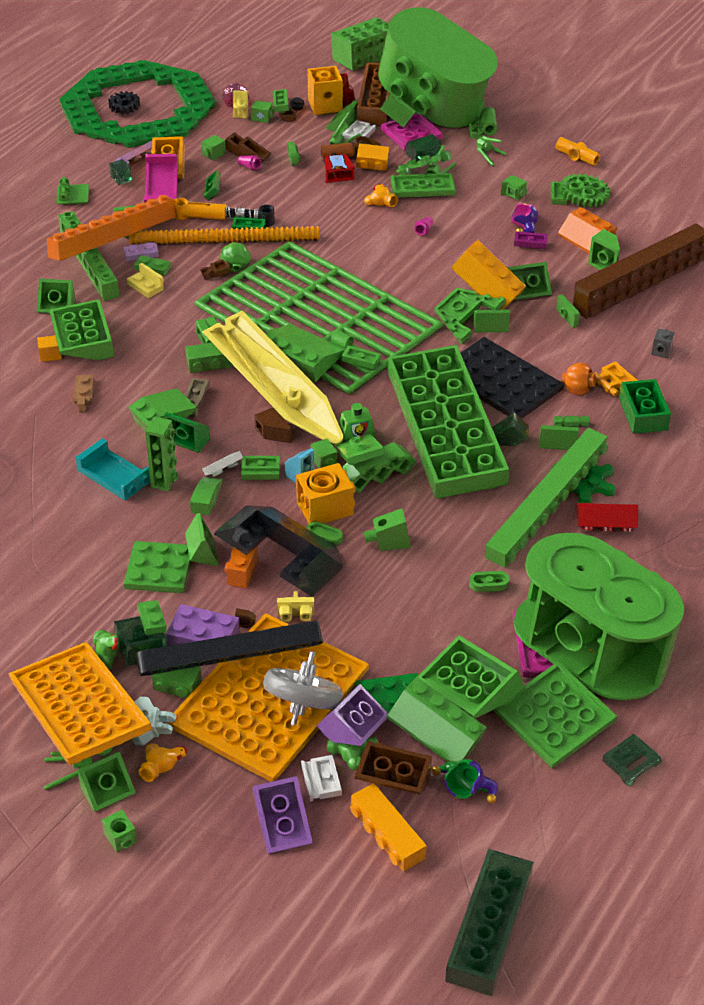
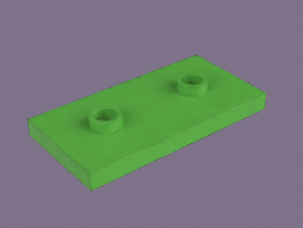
[391,173,456,198]
[336,433,385,465]

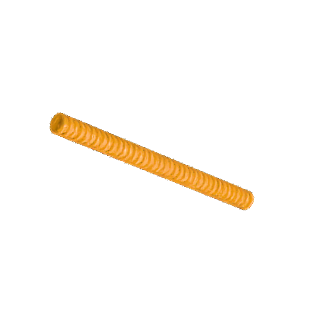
[129,226,320,245]

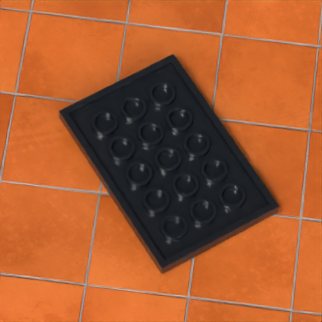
[460,337,564,422]

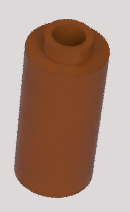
[320,143,355,161]

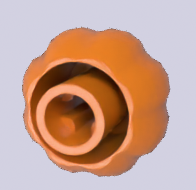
[562,362,596,395]

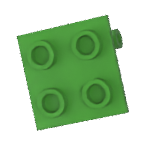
[56,177,89,205]

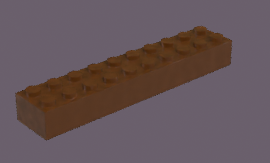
[573,223,704,319]

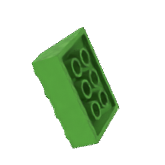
[49,299,115,360]
[265,324,346,382]
[418,635,525,718]

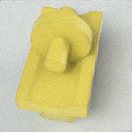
[233,90,248,119]
[277,591,314,622]

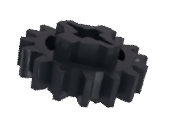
[108,91,140,115]

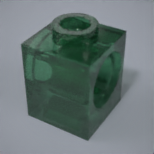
[109,159,132,185]

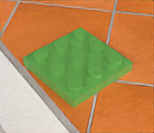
[124,541,191,593]

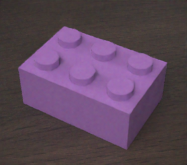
[166,604,240,646]

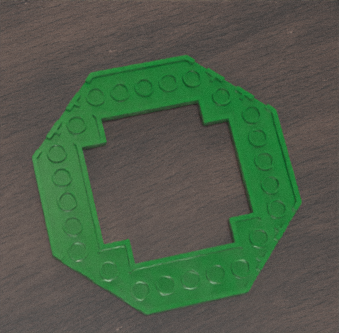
[59,60,216,148]

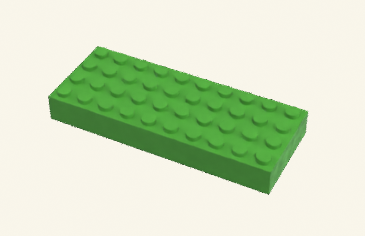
[388,345,509,499]

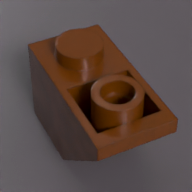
[254,408,293,443]

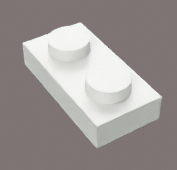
[202,451,243,476]

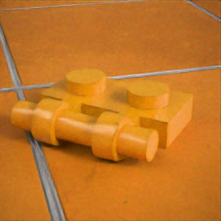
[594,362,638,397]

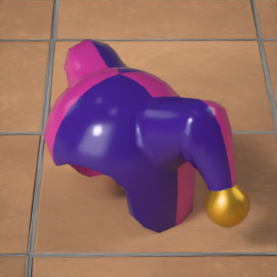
[511,203,539,233]

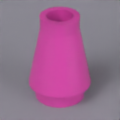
[238,155,261,171]
[414,217,433,236]

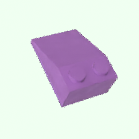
[252,776,313,854]

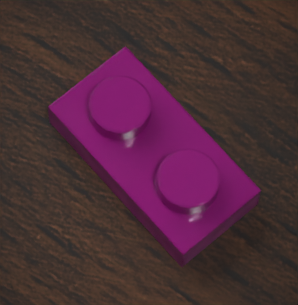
[514,231,548,249]

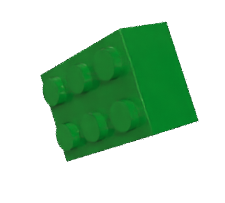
[619,379,671,434]

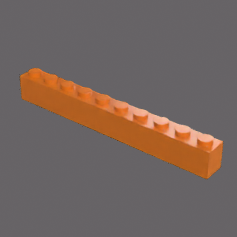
[46,195,176,261]

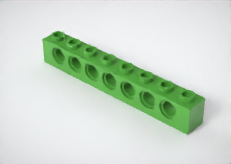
[58,211,119,301]

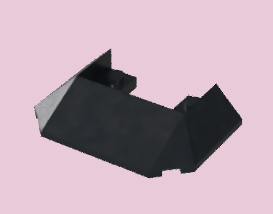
[214,505,343,597]

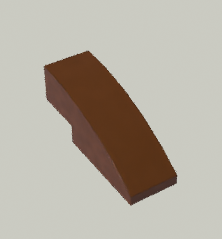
[225,132,271,162]

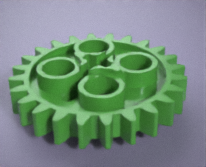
[559,173,611,208]

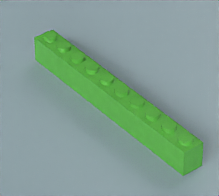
[485,428,608,568]

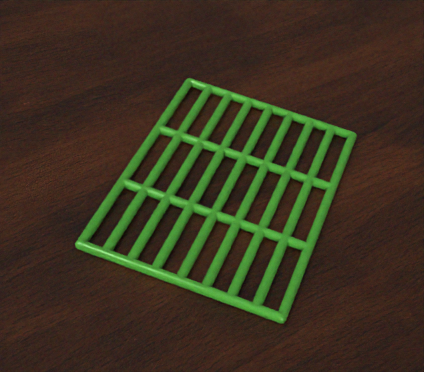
[195,241,443,394]

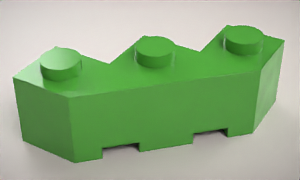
[342,442,417,493]

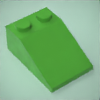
[128,388,198,431]

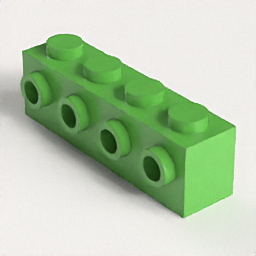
[145,417,178,491]

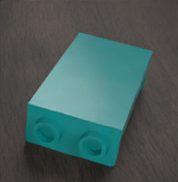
[75,438,150,501]

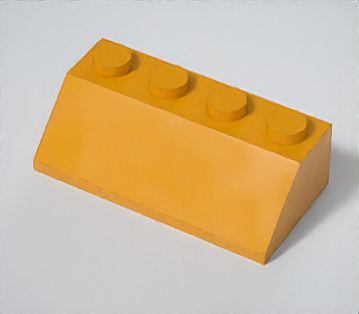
[451,239,526,310]

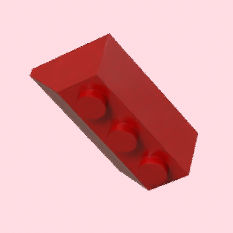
[576,503,638,532]

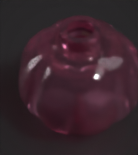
[222,83,250,108]

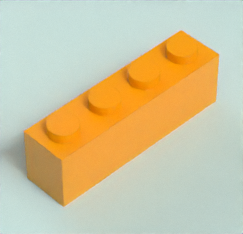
[350,783,427,872]

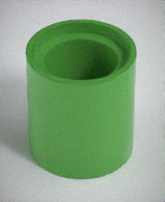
[330,330,354,349]

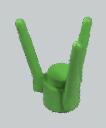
[329,111,361,145]
[476,135,506,166]
[425,145,456,174]
[44,752,92,790]

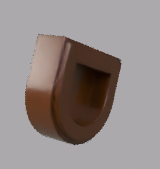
[279,108,296,122]
[235,608,256,628]

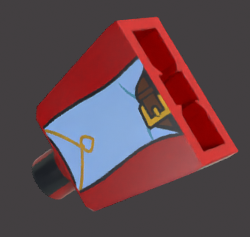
[325,153,355,183]

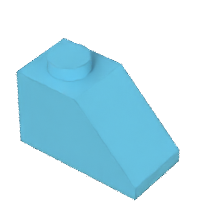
[285,448,314,483]

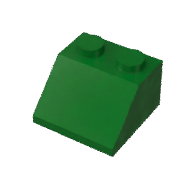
[165,412,210,453]

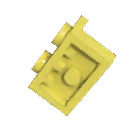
[127,263,164,298]

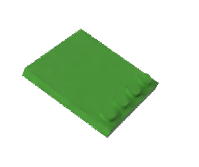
[494,661,617,769]

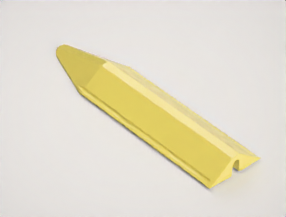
[202,310,343,446]

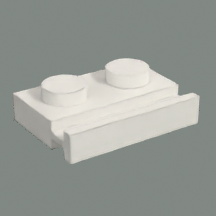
[342,120,376,142]
[301,755,342,801]

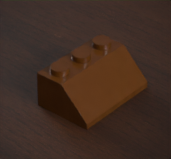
[355,741,432,795]

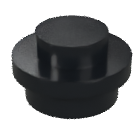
[290,97,305,110]

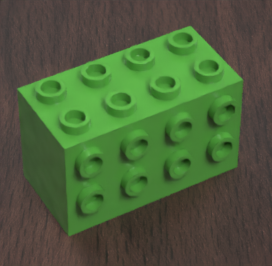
[331,17,389,71]

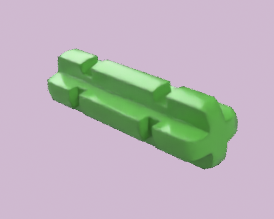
[554,416,590,427]

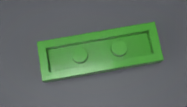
[273,89,289,113]

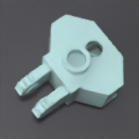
[132,697,177,746]

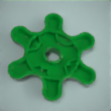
[552,463,616,503]

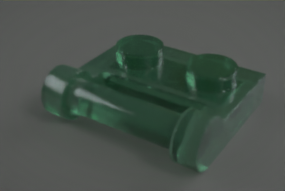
[602,734,662,786]

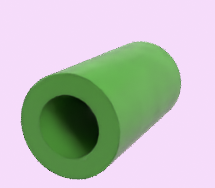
[481,107,497,136]

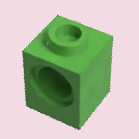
[102,810,137,852]

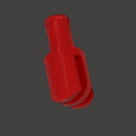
[340,73,356,108]

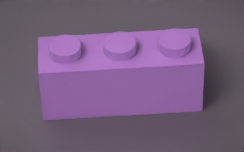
[317,684,389,746]

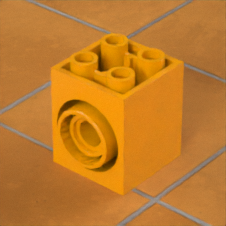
[308,66,343,115]
[296,463,356,524]

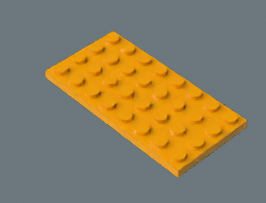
[9,642,152,766]

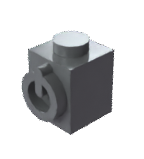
[651,329,675,359]

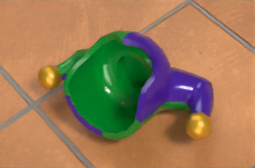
[432,759,498,804]

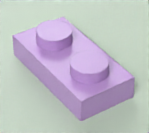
[124,242,159,261]

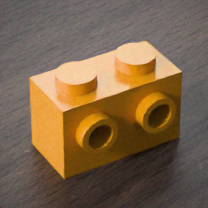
[356,143,389,171]

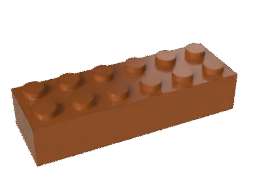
[357,63,391,126]

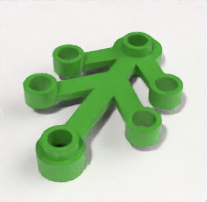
[396,150,452,175]

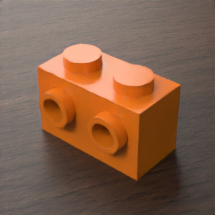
[224,546,259,589]

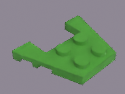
[434,288,506,344]

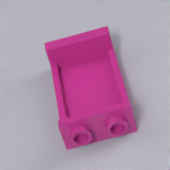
[144,153,178,203]

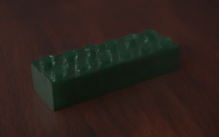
[445,849,534,996]

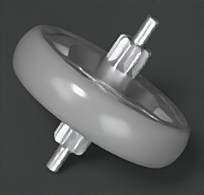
[263,651,343,726]

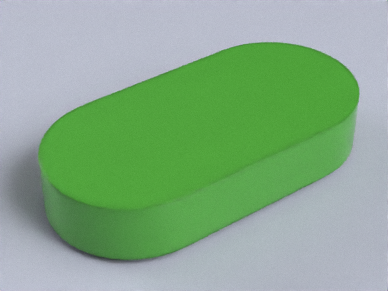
[306,522,343,546]

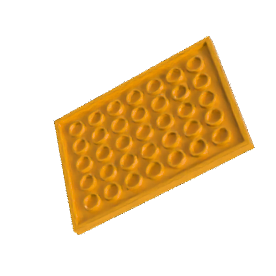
[166,613,369,782]

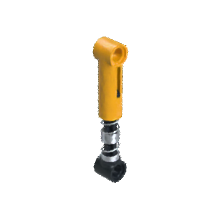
[175,198,275,227]

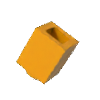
[37,335,62,362]

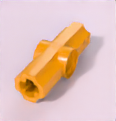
[555,137,601,166]

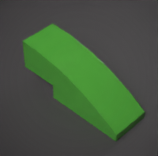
[190,477,222,515]

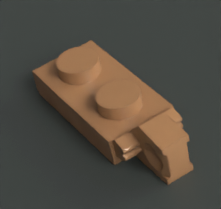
[73,375,94,412]

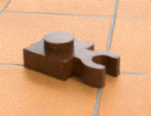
[200,259,231,280]

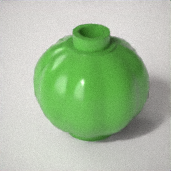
[220,242,251,272]

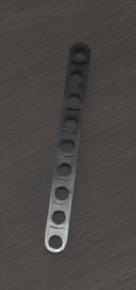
[136,621,323,676]

